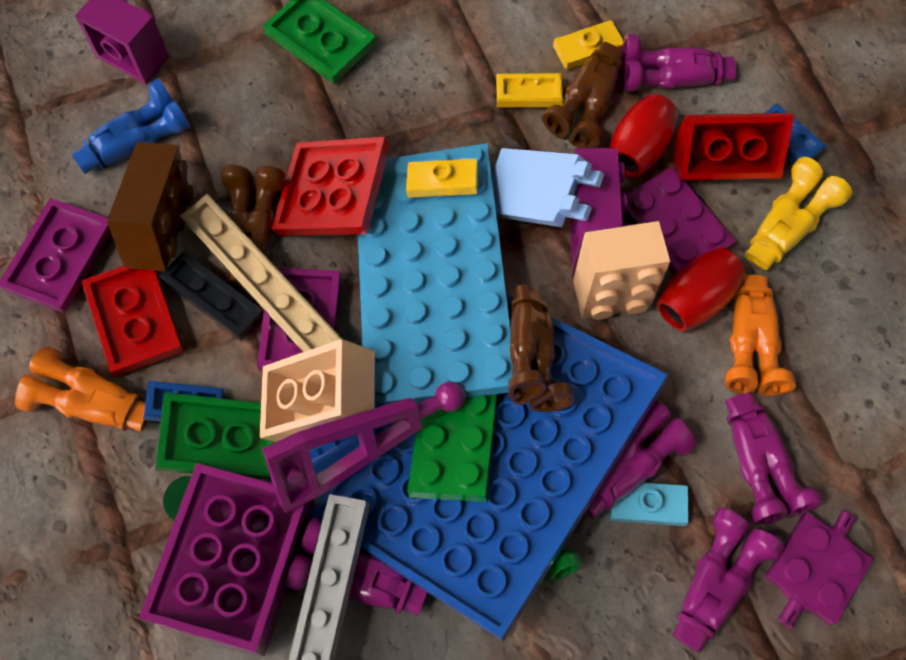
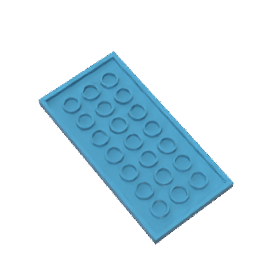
[358,143,513,408]

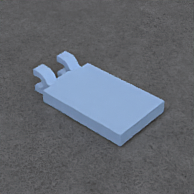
[492,148,604,227]

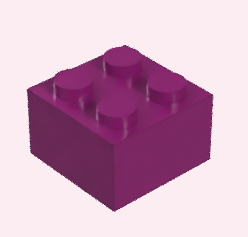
[75,0,169,84]

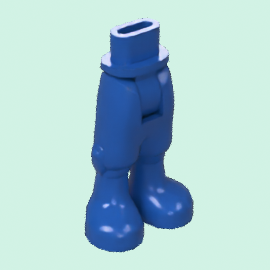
[71,78,191,174]

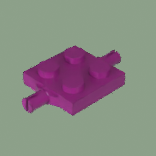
[764,510,873,629]

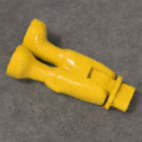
[745,157,853,271]

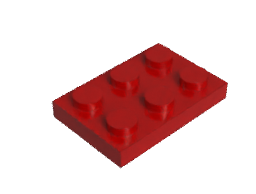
[81,266,184,378]

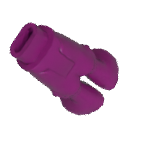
[621,34,736,92]
[725,392,825,525]
[586,401,697,518]
[672,508,785,653]
[285,517,427,616]

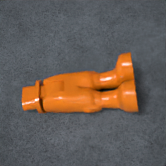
[724,275,796,396]
[15,345,149,432]

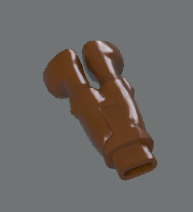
[542,42,624,148]
[220,165,286,284]
[508,285,574,412]

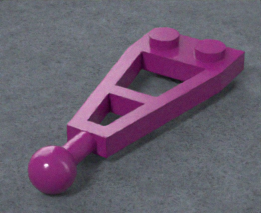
[262,381,466,513]

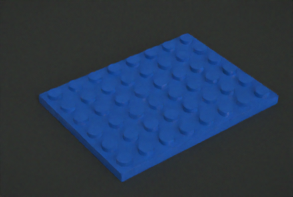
[309,295,668,642]

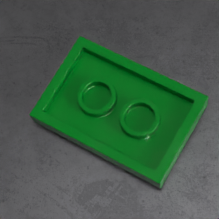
[262,0,377,84]
[155,393,276,481]
[407,394,498,502]

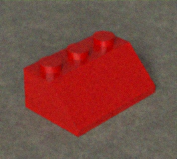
[673,113,794,180]

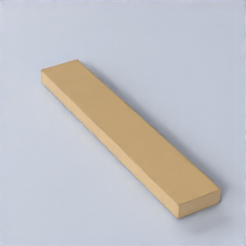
[180,194,342,352]

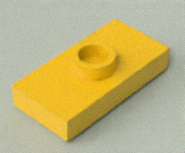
[553,20,623,70]
[496,73,563,108]
[406,158,478,198]

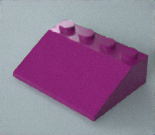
[138,463,314,657]

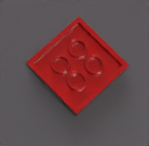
[271,137,390,236]

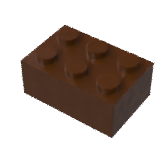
[107,142,194,271]

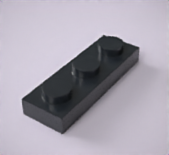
[159,251,264,341]

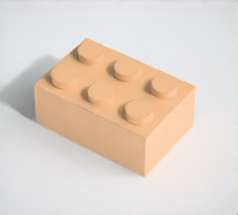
[573,221,670,320]
[260,339,375,442]

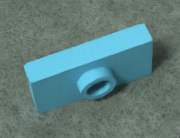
[609,483,688,526]

